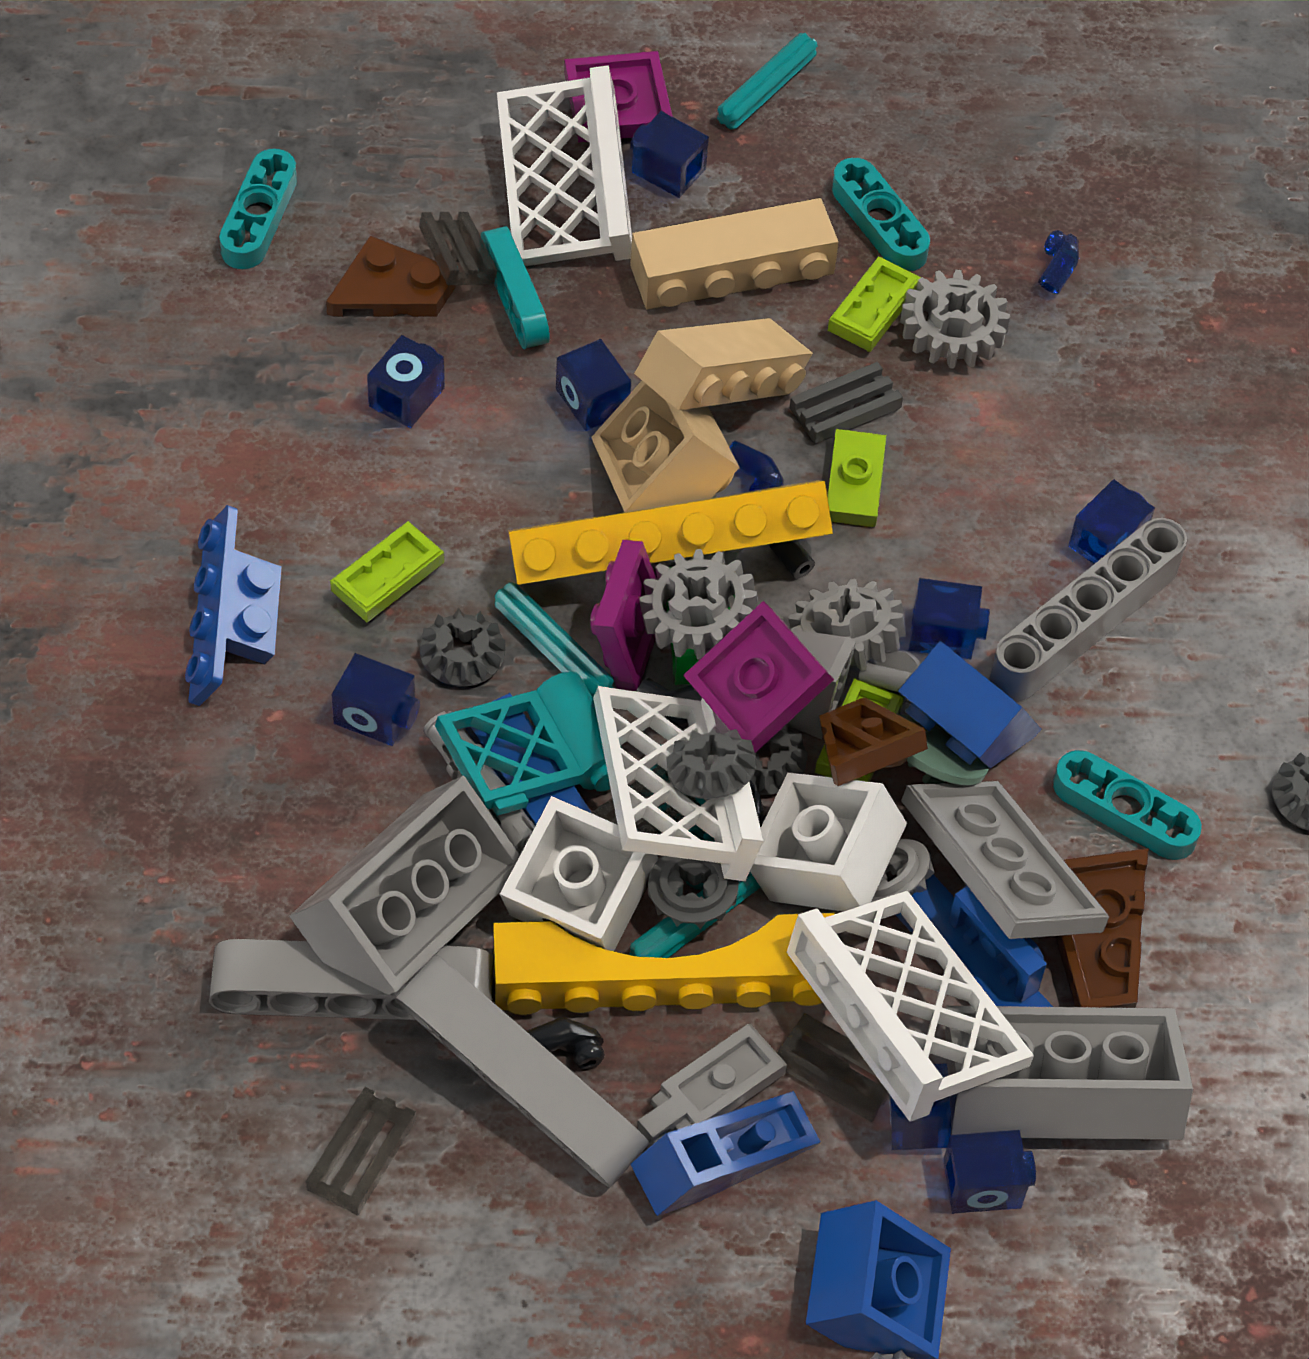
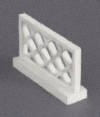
[497,65,632,266]
[593,686,763,881]
[786,891,1034,1122]

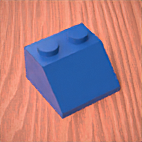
[898,641,1042,768]
[806,1200,951,1359]

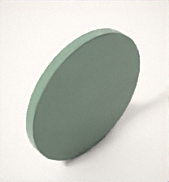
[900,715,989,785]

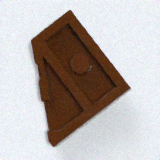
[326,236,459,317]
[819,697,928,786]

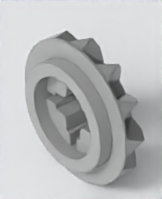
[871,839,935,902]

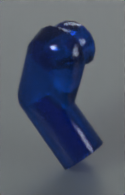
[1038,230,1079,294]
[729,440,784,492]

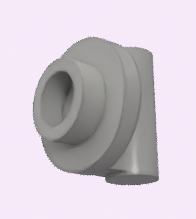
[859,650,920,703]

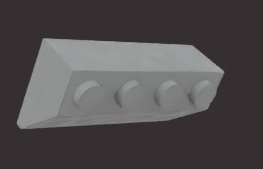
[289,775,520,995]
[945,1006,1193,1140]

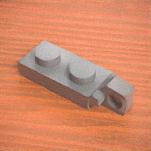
[637,1024,787,1149]

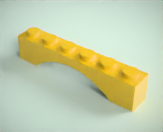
[508,480,833,585]
[493,913,835,1015]

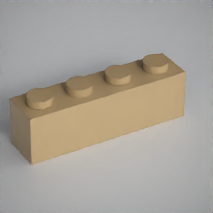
[630,198,839,310]
[634,318,813,411]

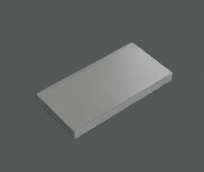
[901,781,1109,939]

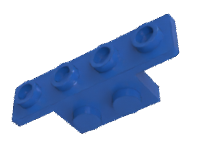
[185,505,282,706]
[895,875,1053,1007]

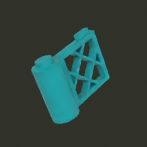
[435,671,622,816]

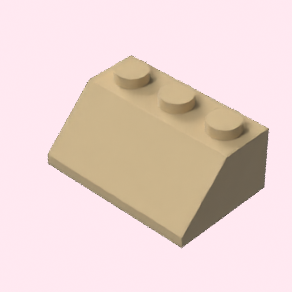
[591,381,740,512]

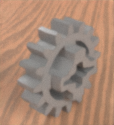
[900,270,1010,368]
[640,549,759,660]
[789,579,906,671]

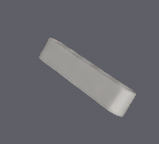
[989,518,1187,702]
[209,939,494,1020]
[395,954,649,1188]

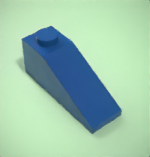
[630,1091,821,1216]

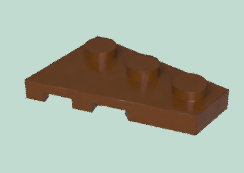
[1056,848,1149,1008]

